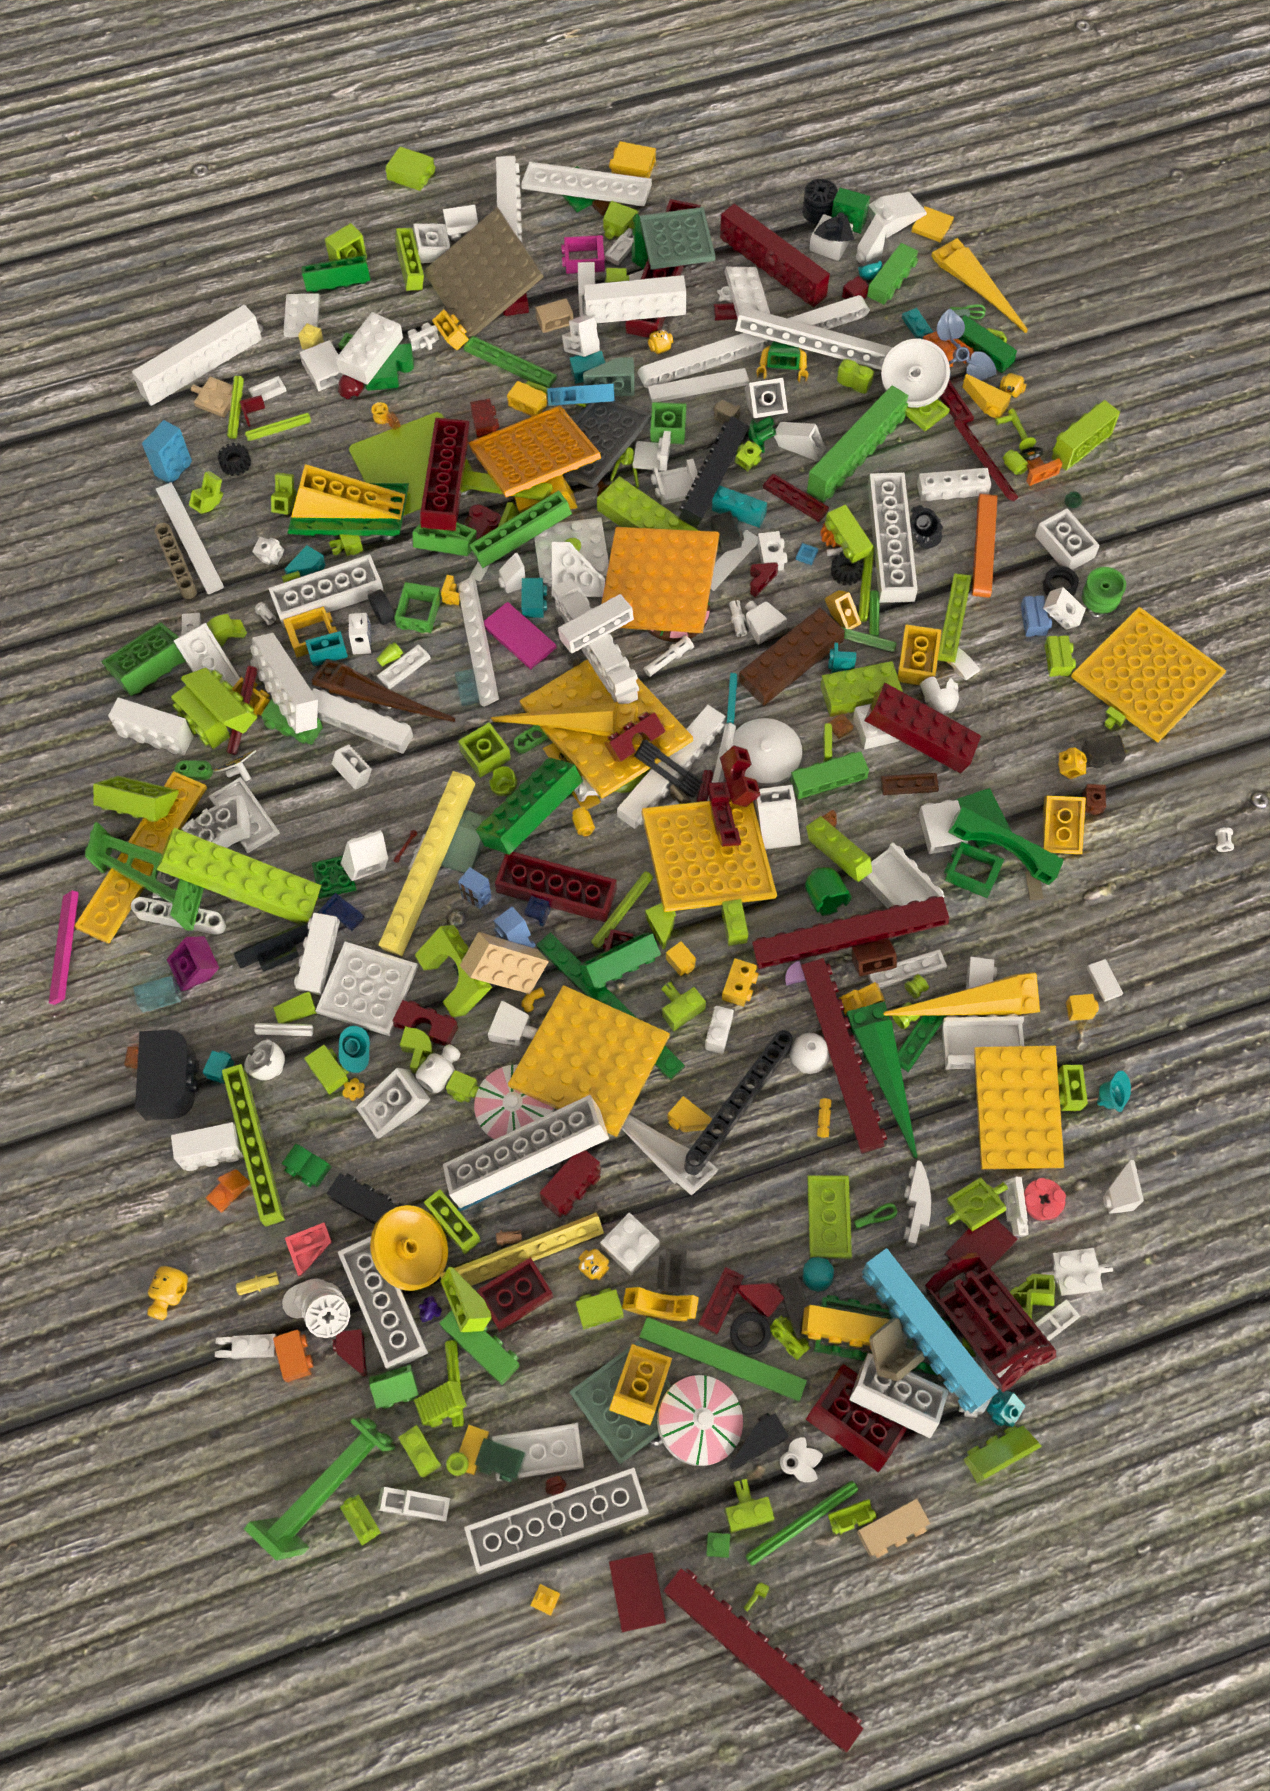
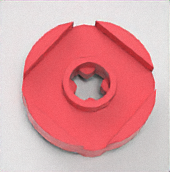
[1024,1178,1066,1221]

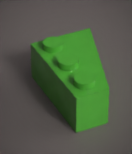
[413,522,476,556]

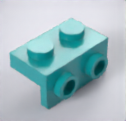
[828,642,856,673]

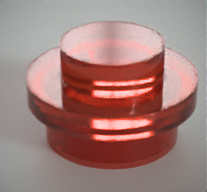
[545,1476,567,1496]

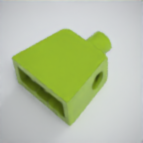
[603,201,638,240]

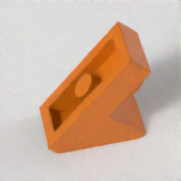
[206,1169,251,1213]

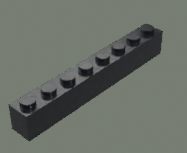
[678,416,749,529]

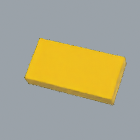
[459,1425,489,1475]

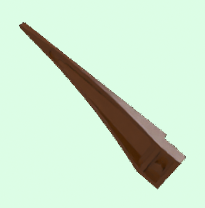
[312,659,455,722]

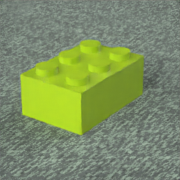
[171,685,230,750]

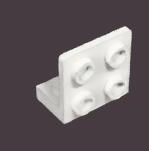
[633,431,671,471]

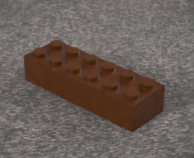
[739,607,845,706]

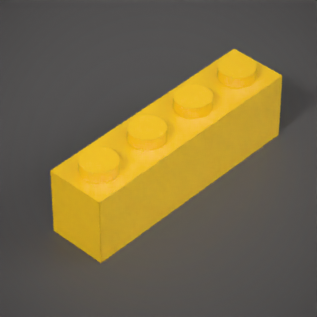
[801,1305,890,1350]

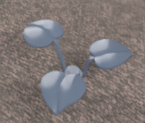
[937,309,997,380]

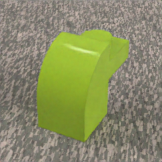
[189,471,224,514]
[271,472,296,515]
[206,614,247,647]
[400,1027,433,1074]

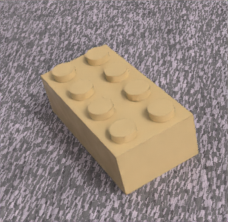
[459,932,549,994]

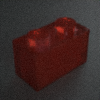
[470,399,499,439]

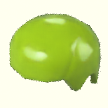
[489,766,518,796]

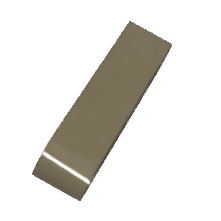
[155,523,197,599]

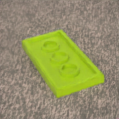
[807,1175,852,1259]

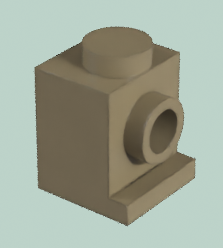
[713,400,741,424]

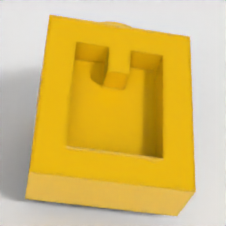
[441,575,460,605]

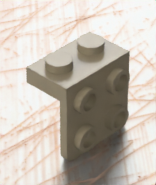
[869,1318,925,1381]

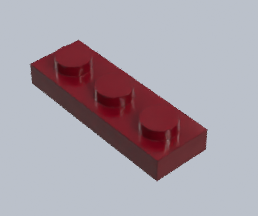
[698,1267,744,1335]

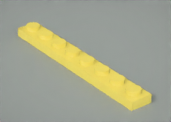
[440,1212,604,1286]

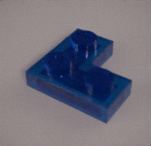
[317,893,365,931]

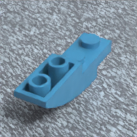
[547,384,615,406]

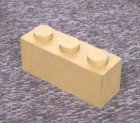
[857,1499,930,1558]

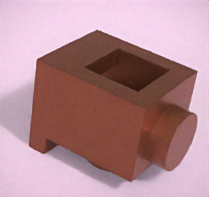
[1083,784,1106,815]

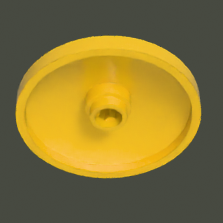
[370,1205,448,1291]

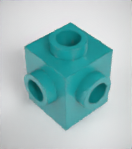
[986,1389,1026,1428]

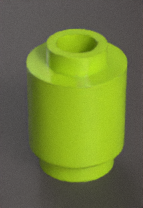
[1003,450,1028,475]

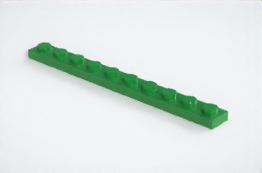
[536,932,685,1081]

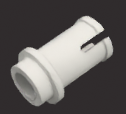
[255,602,276,625]

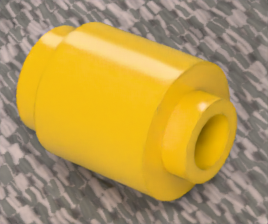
[572,807,595,836]

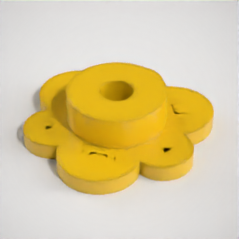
[342,1078,365,1101]

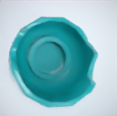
[858,261,883,281]
[803,1257,834,1292]

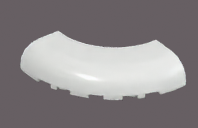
[153,794,250,902]

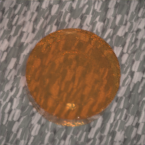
[386,412,400,430]

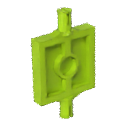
[945,1177,1008,1231]

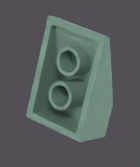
[583,357,635,397]
[441,810,488,873]

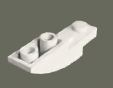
[903,1161,931,1248]

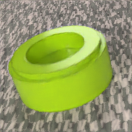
[446,1452,469,1476]

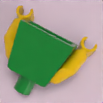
[756,341,808,382]

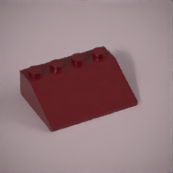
[806,1364,907,1473]

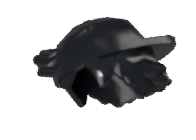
[910,505,943,549]

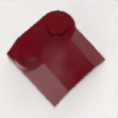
[463,504,502,540]

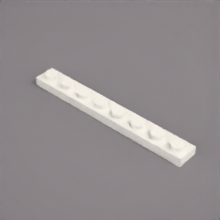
[457,577,499,707]

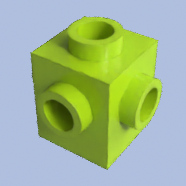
[734,440,762,472]

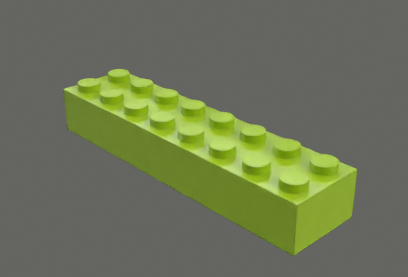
[156,828,321,924]

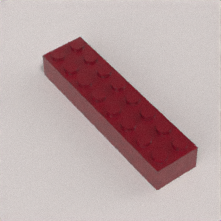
[720,203,830,308]
[420,417,469,531]

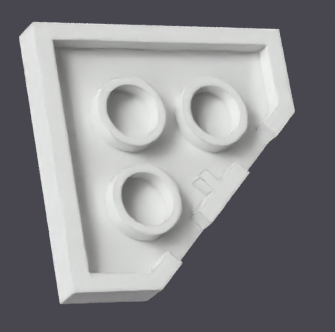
[552,542,605,597]

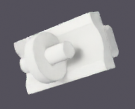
[408,322,439,351]

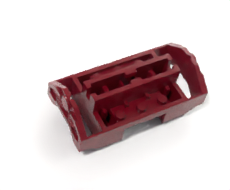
[925,1252,1056,1392]

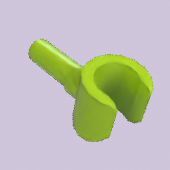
[743,1583,769,1612]

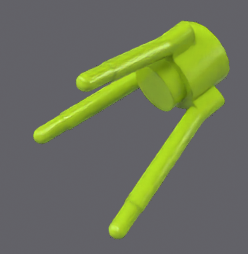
[610,447,639,488]

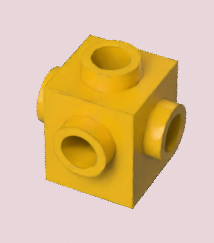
[1058,747,1087,779]

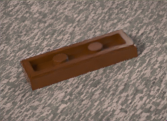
[880,773,939,796]

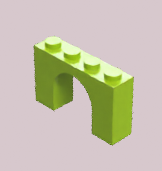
[415,925,492,1017]

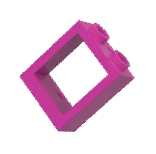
[561,235,605,274]

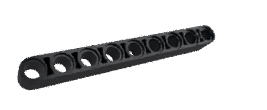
[684,1030,793,1175]

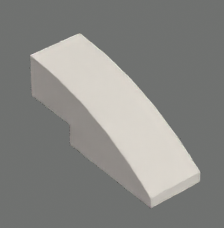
[377,1487,450,1521]

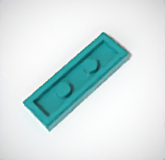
[727,673,737,724]

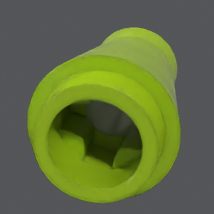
[376,642,403,667]

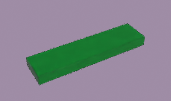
[898,1015,947,1073]

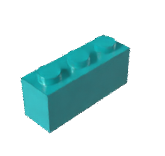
[712,485,767,528]

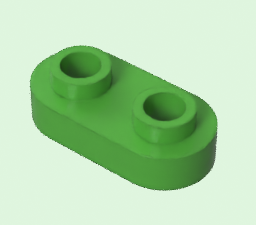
[175,760,213,780]

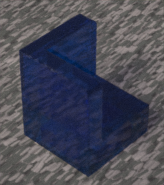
[524,896,550,927]

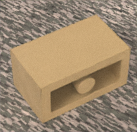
[536,298,573,333]

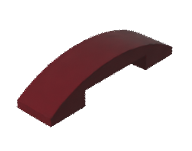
[708,782,741,847]

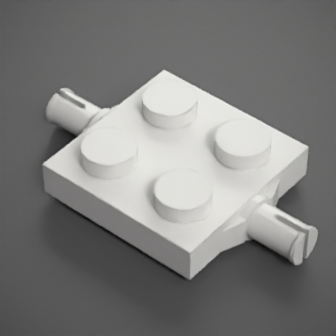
[1040,1248,1113,1296]

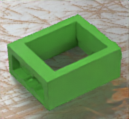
[395,582,441,633]

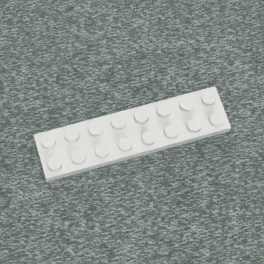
[521,162,652,206]

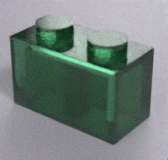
[475,1438,526,1483]

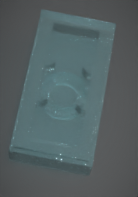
[455,669,479,706]

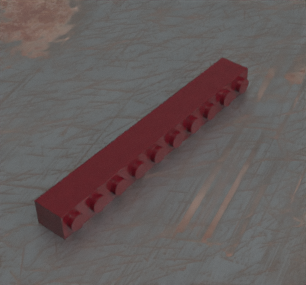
[752,896,949,969]
[801,958,887,1154]

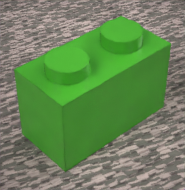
[369,1364,419,1409]

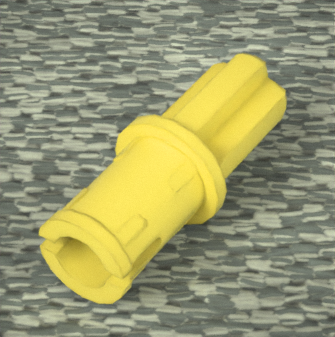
[236,1271,279,1295]

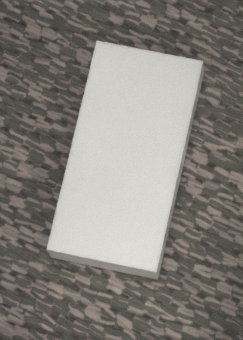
[248,376,286,401]
[1087,959,1123,1002]

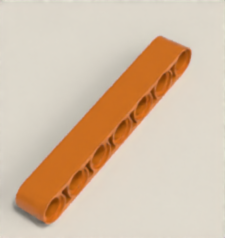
[972,493,997,598]

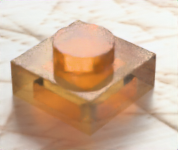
[828,714,854,739]
[124,1047,139,1068]

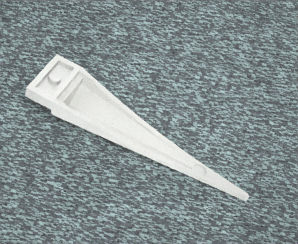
[621,1114,718,1196]

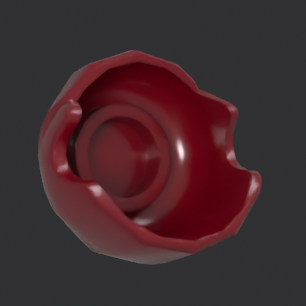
[338,374,364,399]

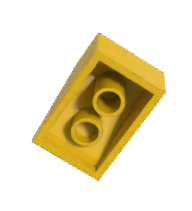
[1043,796,1086,854]
[609,1344,672,1425]

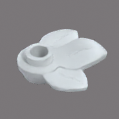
[780,1437,823,1482]

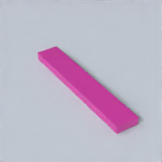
[49,890,79,1005]

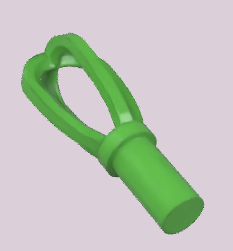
[950,304,986,320]
[854,1203,898,1229]

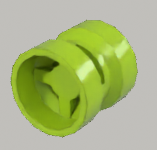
[892,1002,920,1029]

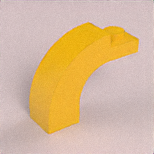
[622,1287,699,1321]

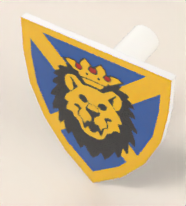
[213,750,256,782]

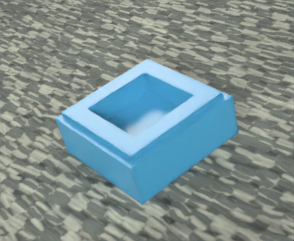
[796,543,819,565]

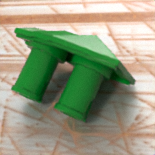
[748,416,777,453]

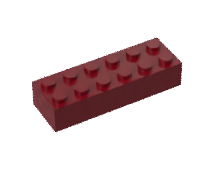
[864,683,981,774]
[495,852,617,922]

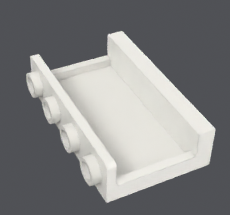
[861,842,944,909]
[941,1014,1024,1070]

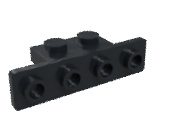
[234,922,309,972]

